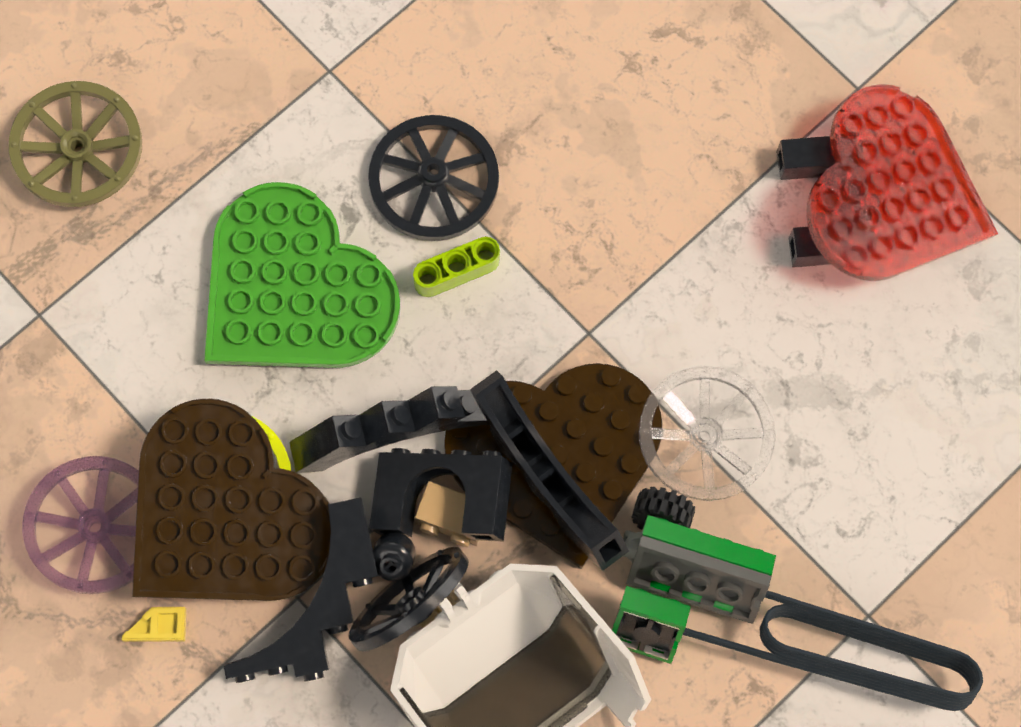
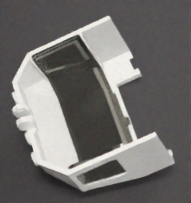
[390,564,651,727]

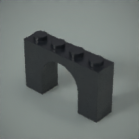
[776,134,876,268]
[369,448,513,542]

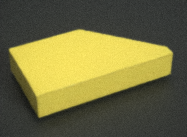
[122,607,186,642]

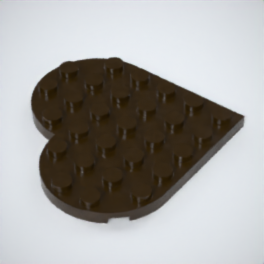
[444,363,663,569]
[132,399,331,601]

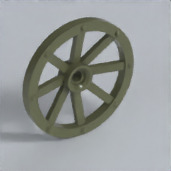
[9,81,142,207]

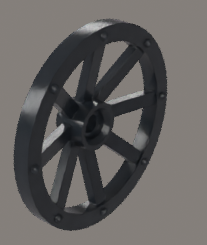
[368,115,499,241]
[348,547,469,651]

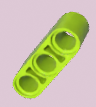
[413,236,500,297]

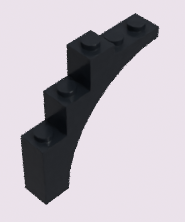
[470,370,629,571]
[289,386,489,473]
[224,497,378,683]

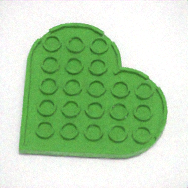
[204,182,400,368]

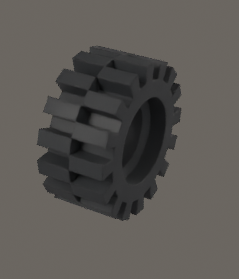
[631,487,695,530]

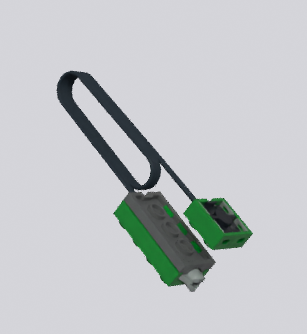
[612,515,983,711]

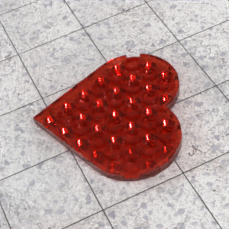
[806,84,998,281]

